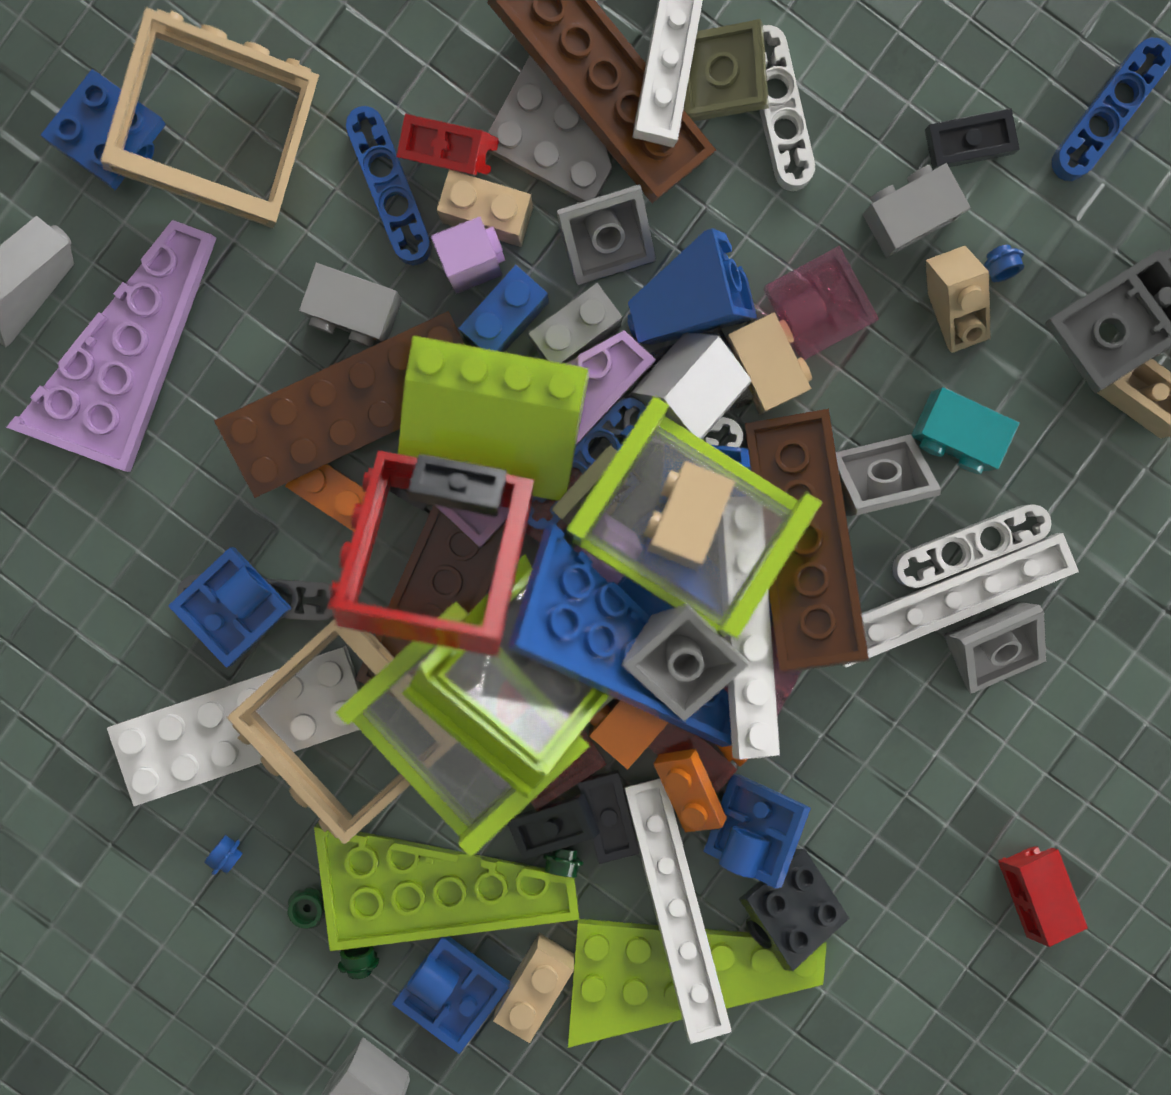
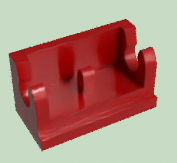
[396,114,499,176]
[998,846,1088,947]

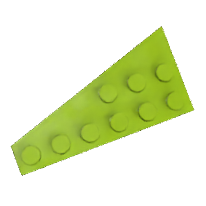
[314,823,579,951]
[568,919,827,1048]

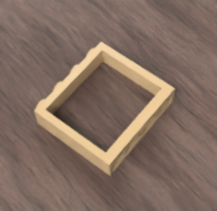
[101,7,319,228]
[227,619,458,845]

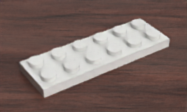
[107,646,361,806]

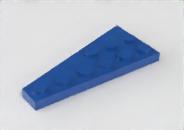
[508,523,732,747]

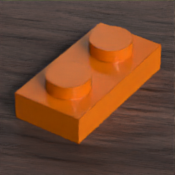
[285,463,366,532]
[653,749,727,833]

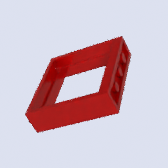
[328,450,534,657]

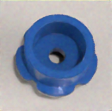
[984,245,1024,282]
[204,835,243,875]

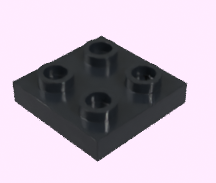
[739,849,850,971]

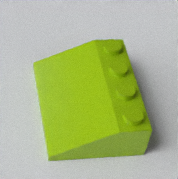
[398,336,589,501]

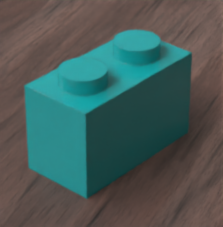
[911,387,1020,474]

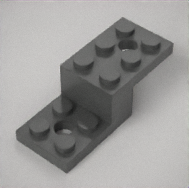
[1045,248,1171,394]

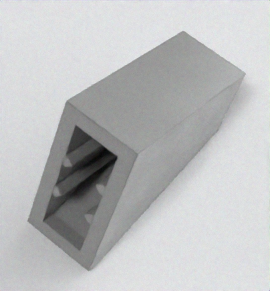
[0,216,74,347]

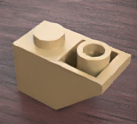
[926,246,990,353]

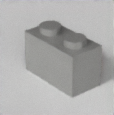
[862,163,971,258]
[299,263,402,347]
[528,283,623,364]

